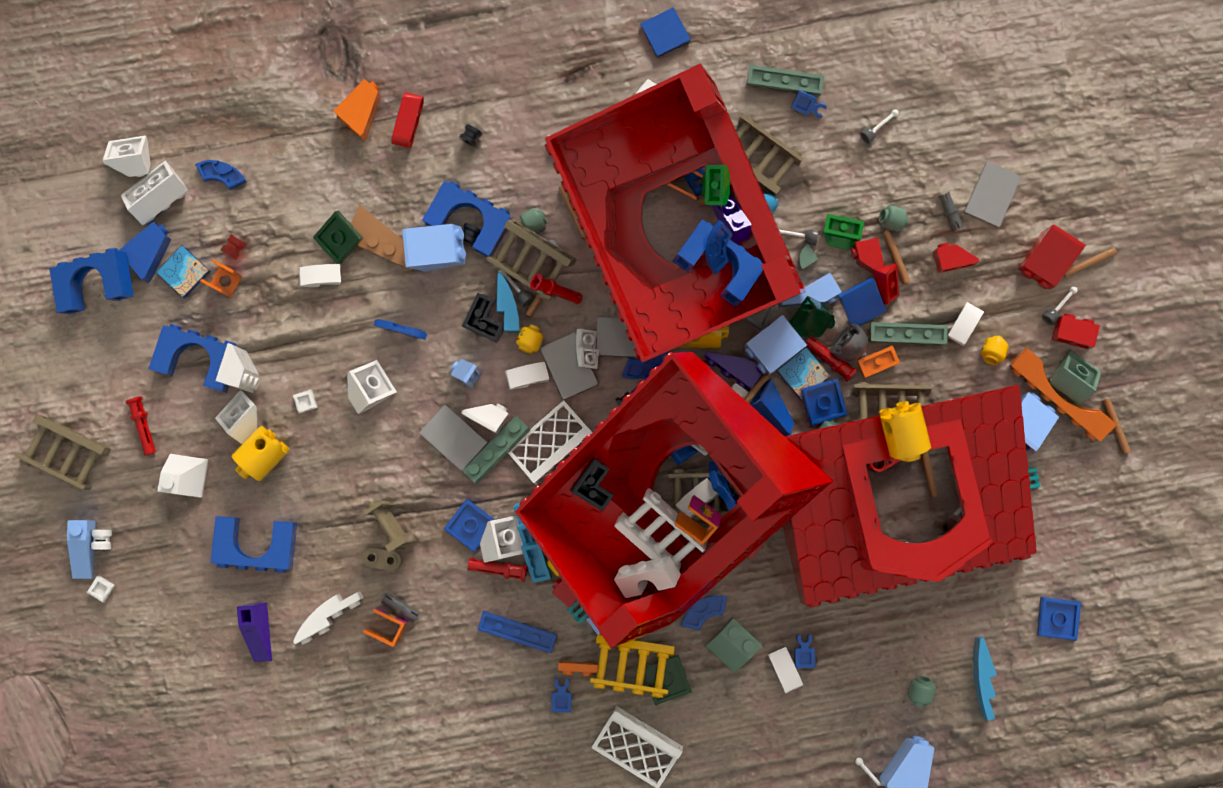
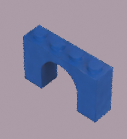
[422,181,512,258]
[672,219,763,307]
[49,248,134,315]
[148,324,236,393]
[211,516,297,573]

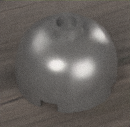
[830,323,868,362]

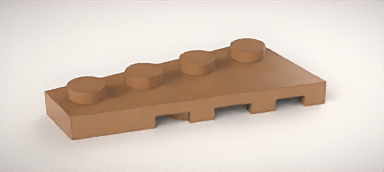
[351,205,414,272]

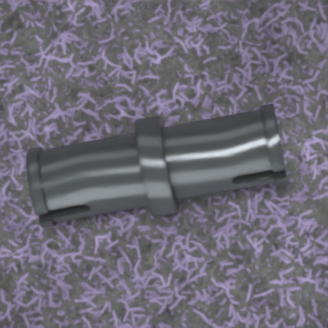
[938,192,964,231]
[381,592,420,623]

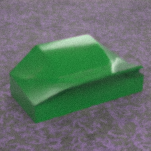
[702,165,730,205]
[823,214,864,250]

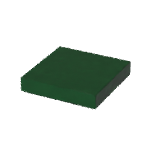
[313,210,364,264]
[645,655,692,705]

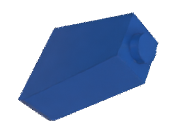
[118,222,171,283]
[750,379,794,436]

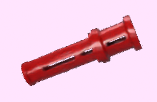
[530,273,582,304]
[805,335,858,382]
[125,396,157,456]
[468,558,528,582]

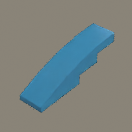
[513,503,552,583]
[973,636,997,721]

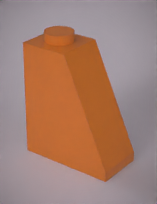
[333,79,381,141]

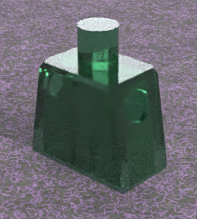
[789,296,835,337]

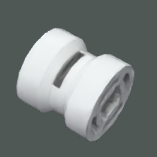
[91,530,112,549]

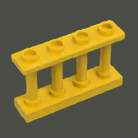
[590,635,675,698]

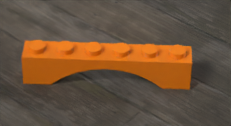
[1010,347,1117,442]

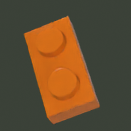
[856,345,900,378]
[558,661,598,676]

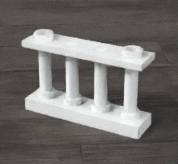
[614,488,708,571]

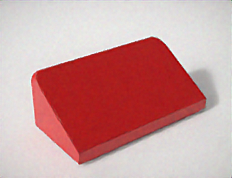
[874,264,899,305]

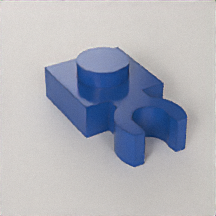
[791,90,827,118]
[794,634,815,668]
[552,678,572,712]

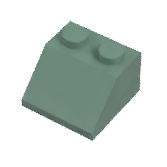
[1049,350,1102,405]
[706,617,762,673]

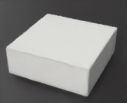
[293,390,318,414]
[87,576,115,603]

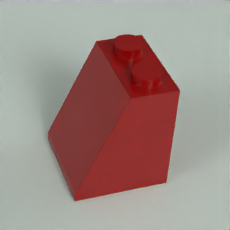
[1018,224,1086,290]

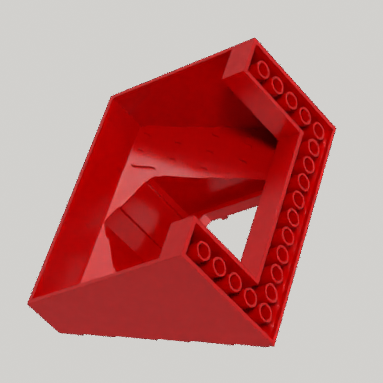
[545,63,806,362]
[515,352,833,649]
[783,384,1037,608]

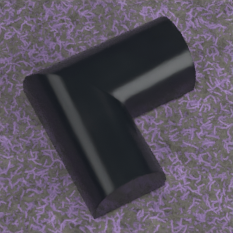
[462,292,504,343]
[570,457,614,512]

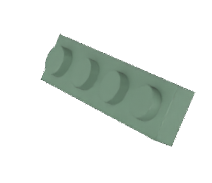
[747,65,824,96]
[869,322,948,345]
[462,416,531,485]

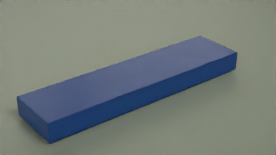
[477,611,557,653]

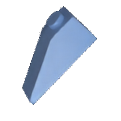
[779,273,842,308]
[450,359,482,388]
[67,520,96,579]

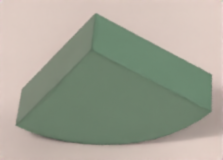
[799,244,818,270]

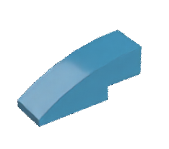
[497,273,520,333]

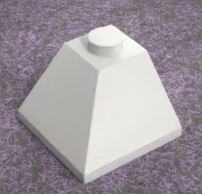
[103,136,151,177]
[347,360,397,414]
[215,389,257,444]
[462,403,509,434]
[157,454,209,497]
[480,516,523,563]

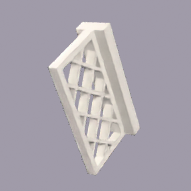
[508,400,593,486]
[591,705,683,788]

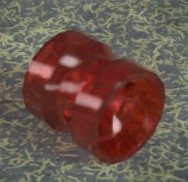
[220,234,247,260]

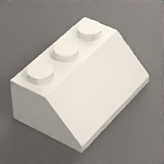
[121,160,188,225]
[216,343,260,393]

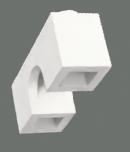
[614,556,681,598]

